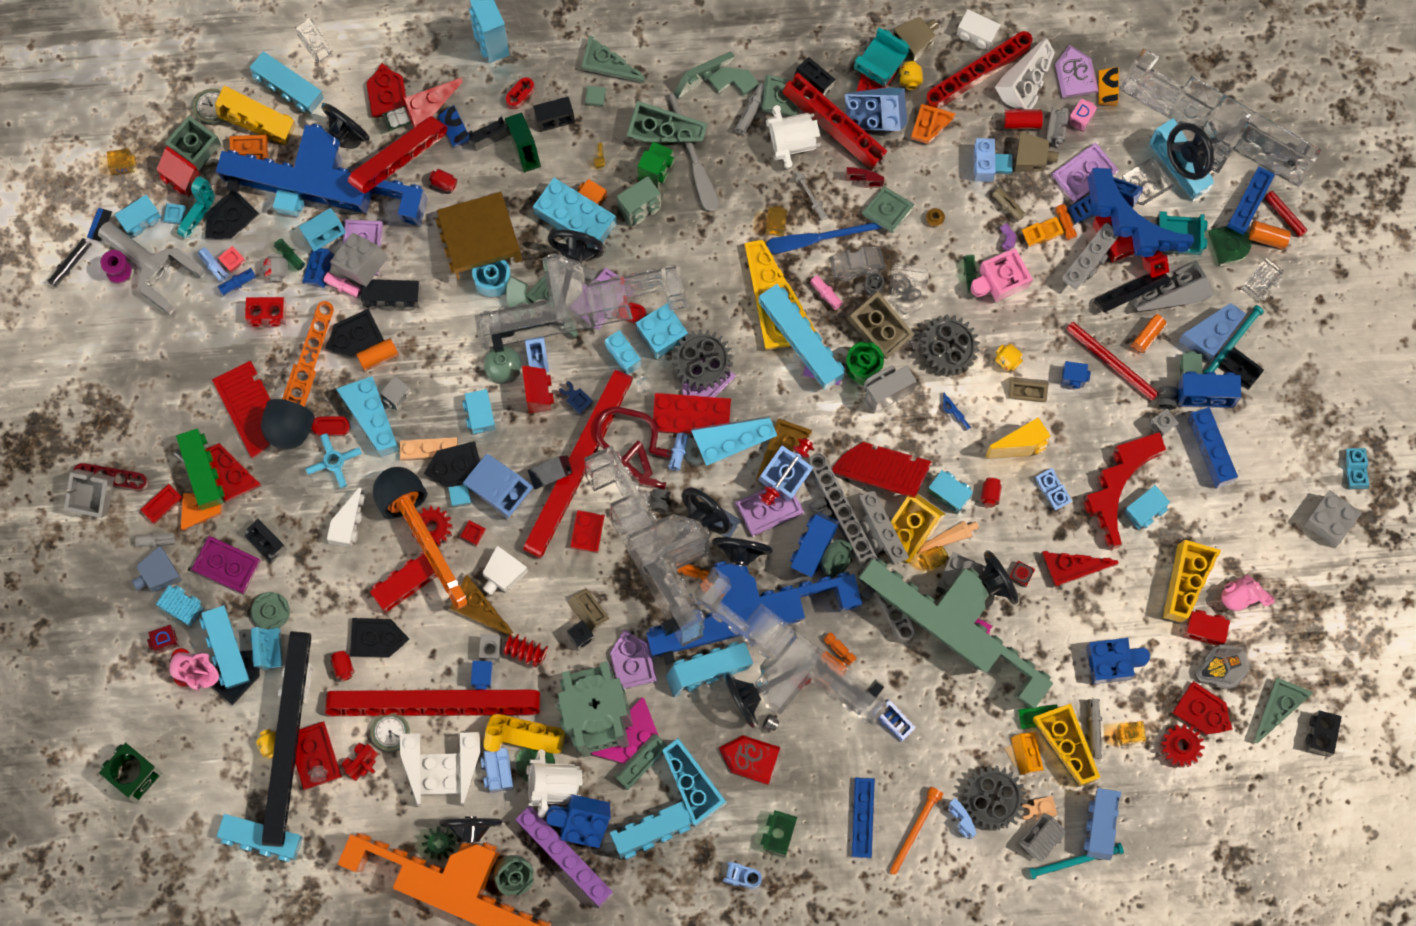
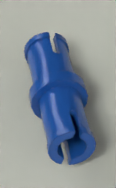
[218,268,257,296]

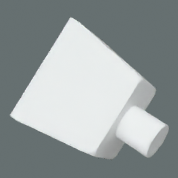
[482,546,528,596]

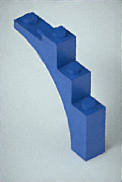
[1087,168,1194,257]

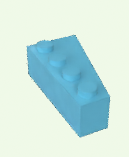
[691,416,777,466]
[665,642,753,698]
[610,801,693,860]

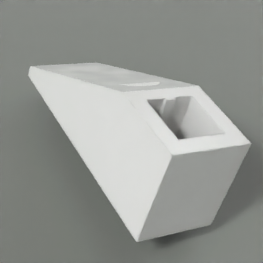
[327,488,366,548]

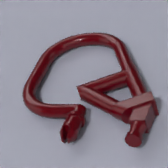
[595,407,672,490]

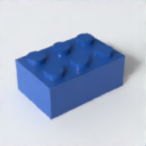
[1176,371,1241,408]
[790,512,840,577]

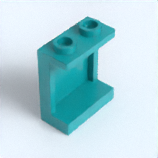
[1156,211,1208,255]

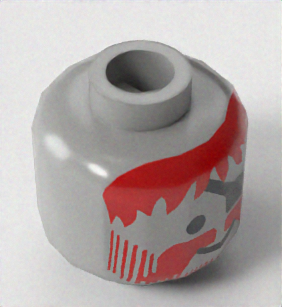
[263,254,288,282]

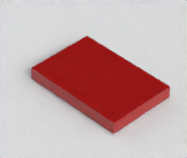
[295,721,342,791]

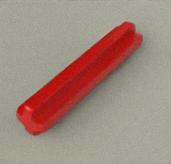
[1265,191,1308,237]

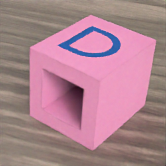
[1068,98,1097,132]

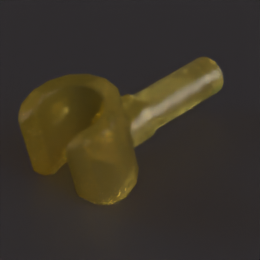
[593,143,605,169]

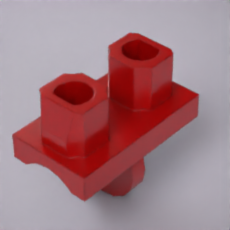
[342,743,379,781]

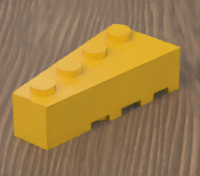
[1033,703,1101,787]

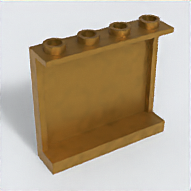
[435,192,523,280]

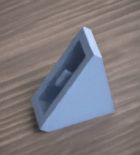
[525,337,549,372]

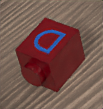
[147,624,180,654]

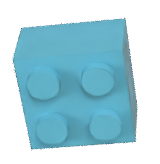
[636,303,688,360]

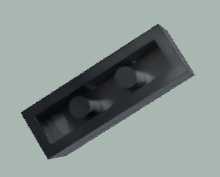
[361,279,421,310]

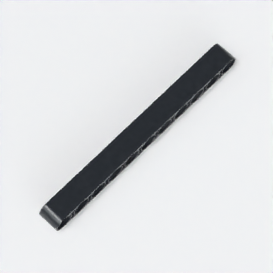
[262,631,311,847]

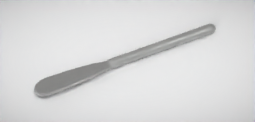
[668,93,719,211]

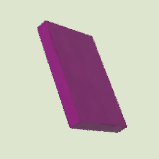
[191,536,262,595]

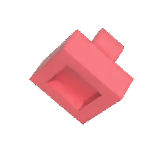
[218,246,245,273]

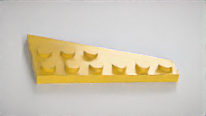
[744,240,816,350]

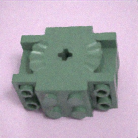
[556,661,633,758]

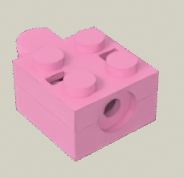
[970,248,1033,302]

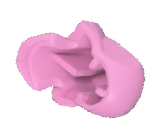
[1221,574,1275,611]
[169,652,219,690]

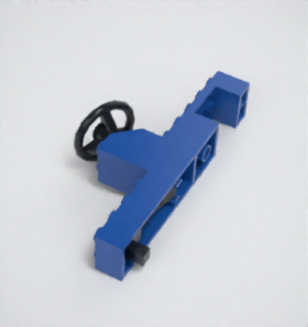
[216,103,428,227]
[646,537,862,666]

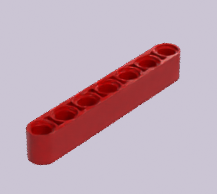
[925,31,1033,109]
[348,116,448,193]

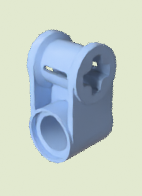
[723,862,762,889]

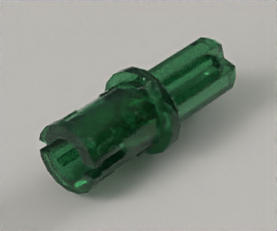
[274,238,305,271]
[963,255,978,293]

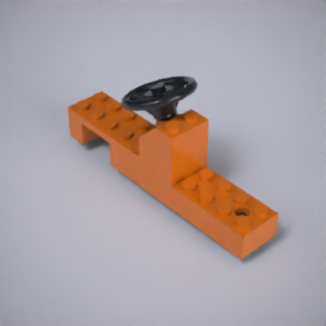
[337,816,552,926]

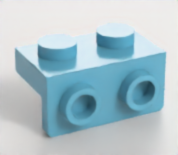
[250,627,283,670]

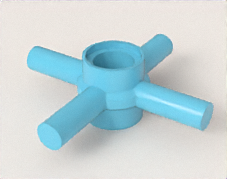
[305,434,362,489]

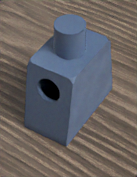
[132,546,183,592]

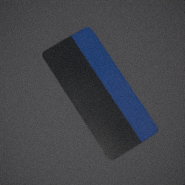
[87,208,112,241]

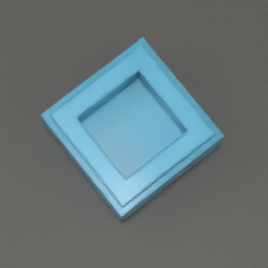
[995,154,1012,174]
[163,203,186,225]
[449,485,471,507]

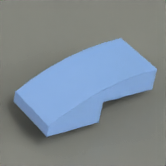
[1034,468,1072,510]
[948,798,976,839]

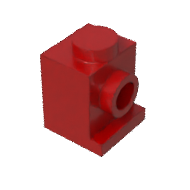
[1142,250,1169,278]

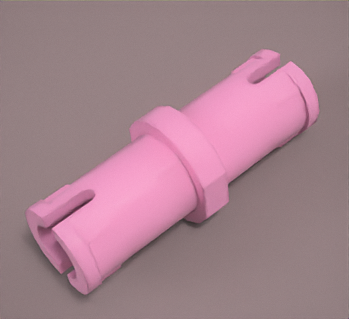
[324,272,362,298]
[810,275,843,310]

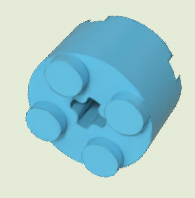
[472,260,511,297]

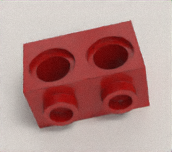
[245,297,287,327]

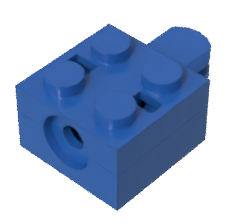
[1086,637,1150,685]
[546,794,611,848]

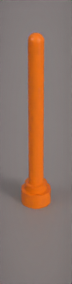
[890,786,944,875]

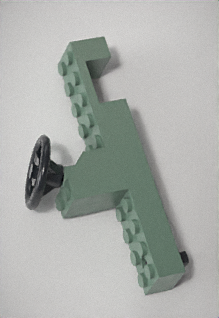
[857,550,1053,709]

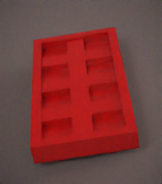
[653,393,731,434]

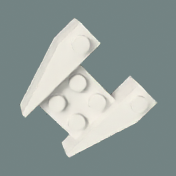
[400,732,480,807]

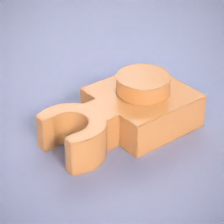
[1022,796,1057,820]

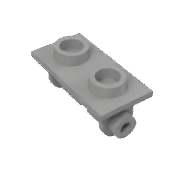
[1046,107,1070,148]

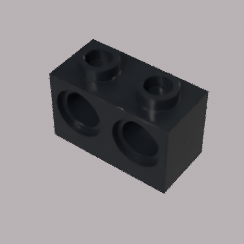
[1305,710,1342,757]

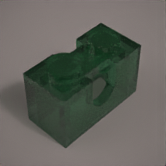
[760,810,797,858]

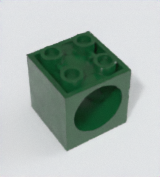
[99,742,163,804]

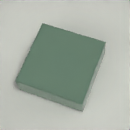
[585,86,606,107]

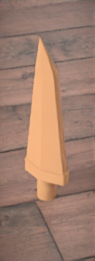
[918,520,979,554]

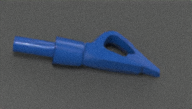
[943,392,972,430]

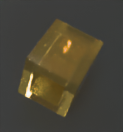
[107,148,137,176]
[765,206,787,236]
[1115,721,1146,746]

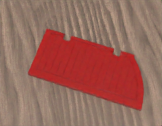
[212,361,271,458]
[832,442,932,498]

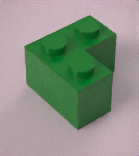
[637,142,675,188]

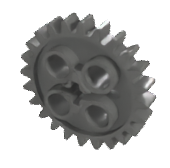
[919,314,980,376]
[672,329,733,391]
[962,766,1026,831]

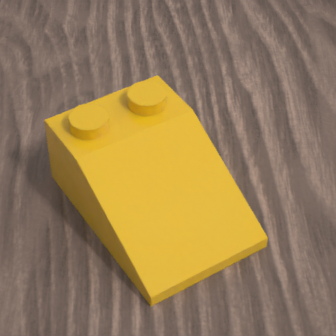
[986,417,1051,459]
[891,494,945,563]

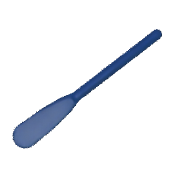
[766,222,883,254]

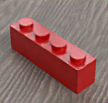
[370,551,437,614]

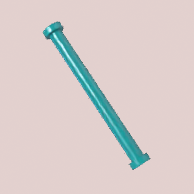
[1202,305,1264,374]
[1029,842,1124,880]

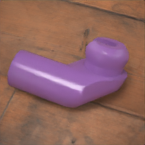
[1000,223,1017,251]

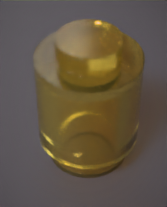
[918,546,949,571]

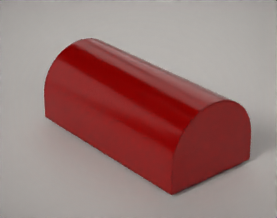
[1004,109,1043,129]

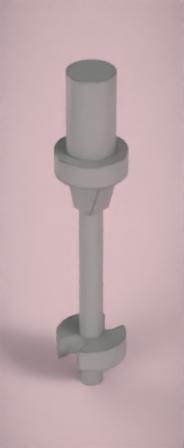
[795,171,828,220]

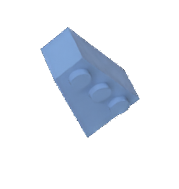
[1179,303,1246,363]
[1084,788,1121,861]

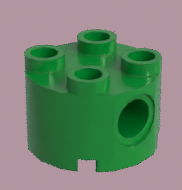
[845,342,884,385]

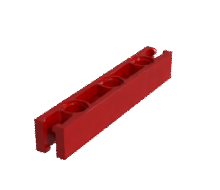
[782,73,888,171]

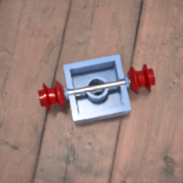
[758,438,814,507]

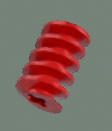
[504,633,548,668]

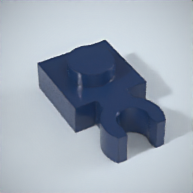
[559,381,593,415]

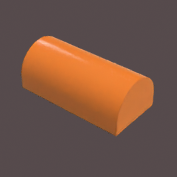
[1249,220,1291,250]
[1131,314,1167,353]
[356,338,399,372]

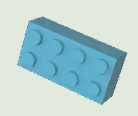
[468,0,510,63]
[533,178,617,249]

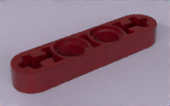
[73,463,149,492]

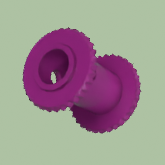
[100,250,132,284]

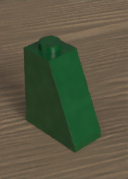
[505,112,541,173]

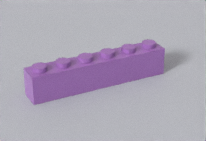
[515,806,614,908]

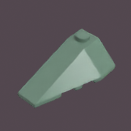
[626,101,708,142]

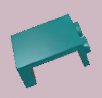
[854,27,910,87]

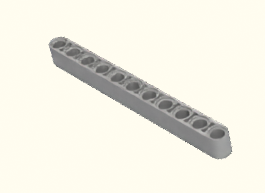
[809,453,914,644]

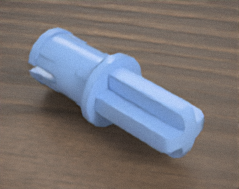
[197,247,229,282]
[668,433,688,471]

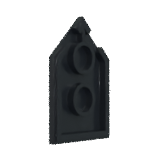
[205,192,260,239]
[325,308,384,357]
[423,441,480,487]
[350,618,410,658]
[211,650,260,706]

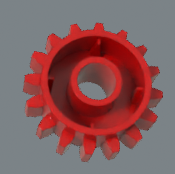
[412,506,453,547]
[1160,724,1205,768]

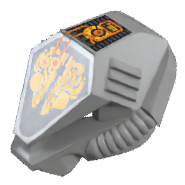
[1196,645,1250,689]

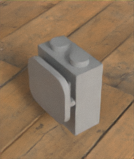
[863,365,917,414]

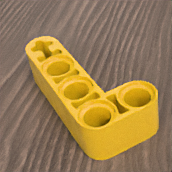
[483,714,565,754]

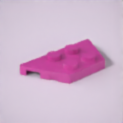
[591,697,659,764]

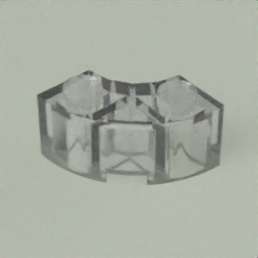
[829,247,886,281]

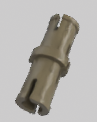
[992,187,1026,222]

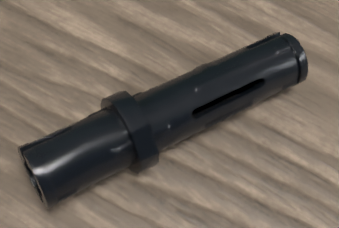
[47,238,92,288]

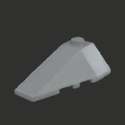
[1132,261,1214,311]

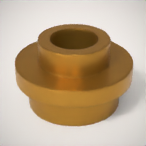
[926,208,945,227]

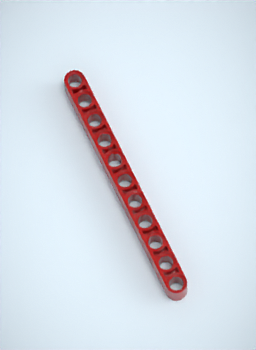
[523,369,633,559]
[325,689,540,716]

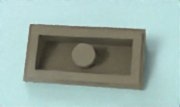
[1008,377,1049,402]
[568,588,610,632]

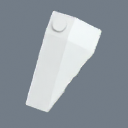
[995,38,1055,109]

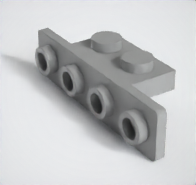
[1062,223,1119,289]
[858,491,909,565]

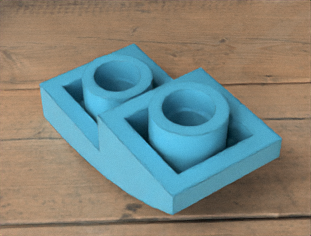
[1346,448,1369,489]

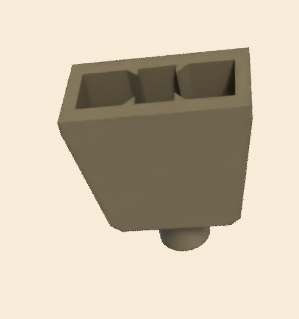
[893,17,939,62]
[1014,132,1059,172]

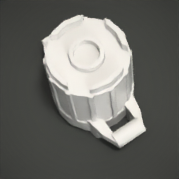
[766,105,821,169]
[526,750,583,817]

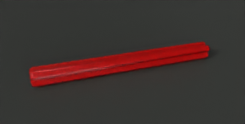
[1066,322,1158,400]

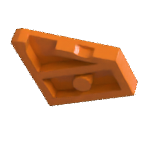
[911,104,956,144]
[229,135,268,160]
[181,493,223,531]

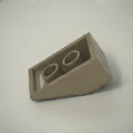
[846,291,915,359]

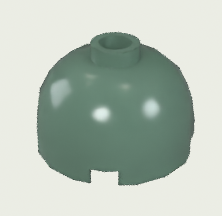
[484,345,522,384]
[493,855,534,896]

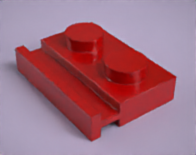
[570,510,605,553]

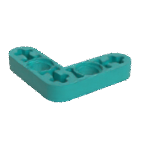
[177,176,215,239]

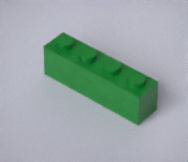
[176,428,225,510]

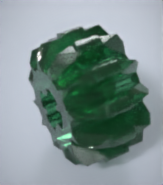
[422,826,456,861]

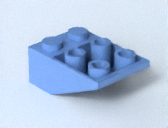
[845,88,907,131]
[463,453,533,519]

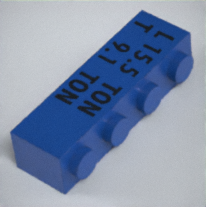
[1188,407,1238,489]

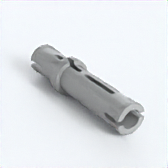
[735,83,764,135]
[1087,699,1103,759]

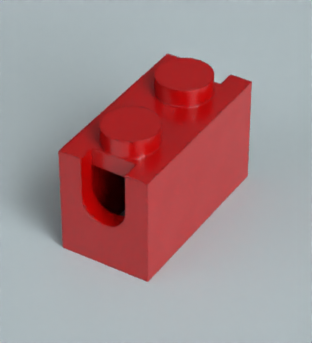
[1184,610,1230,646]

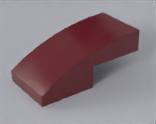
[846,167,884,188]

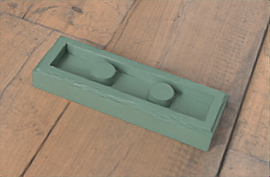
[614,733,667,790]

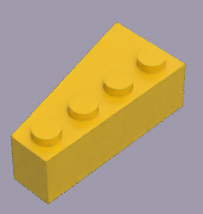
[215,85,295,146]
[1163,540,1222,623]

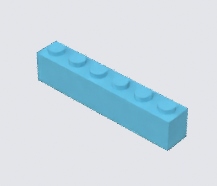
[758,284,845,390]

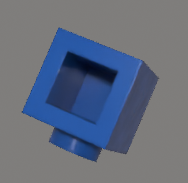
[1061,361,1091,389]
[471,661,494,690]

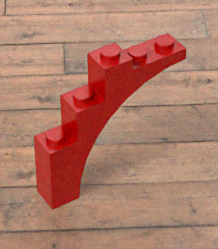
[1083,432,1167,550]

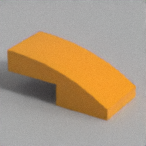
[1022,216,1064,247]

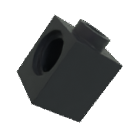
[567,620,595,651]

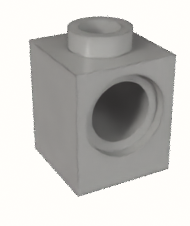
[380,376,411,410]
[1148,409,1179,439]
[479,634,502,665]

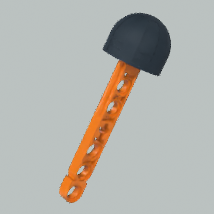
[261,301,334,449]
[373,467,467,609]

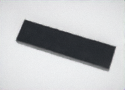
[1094,274,1170,313]

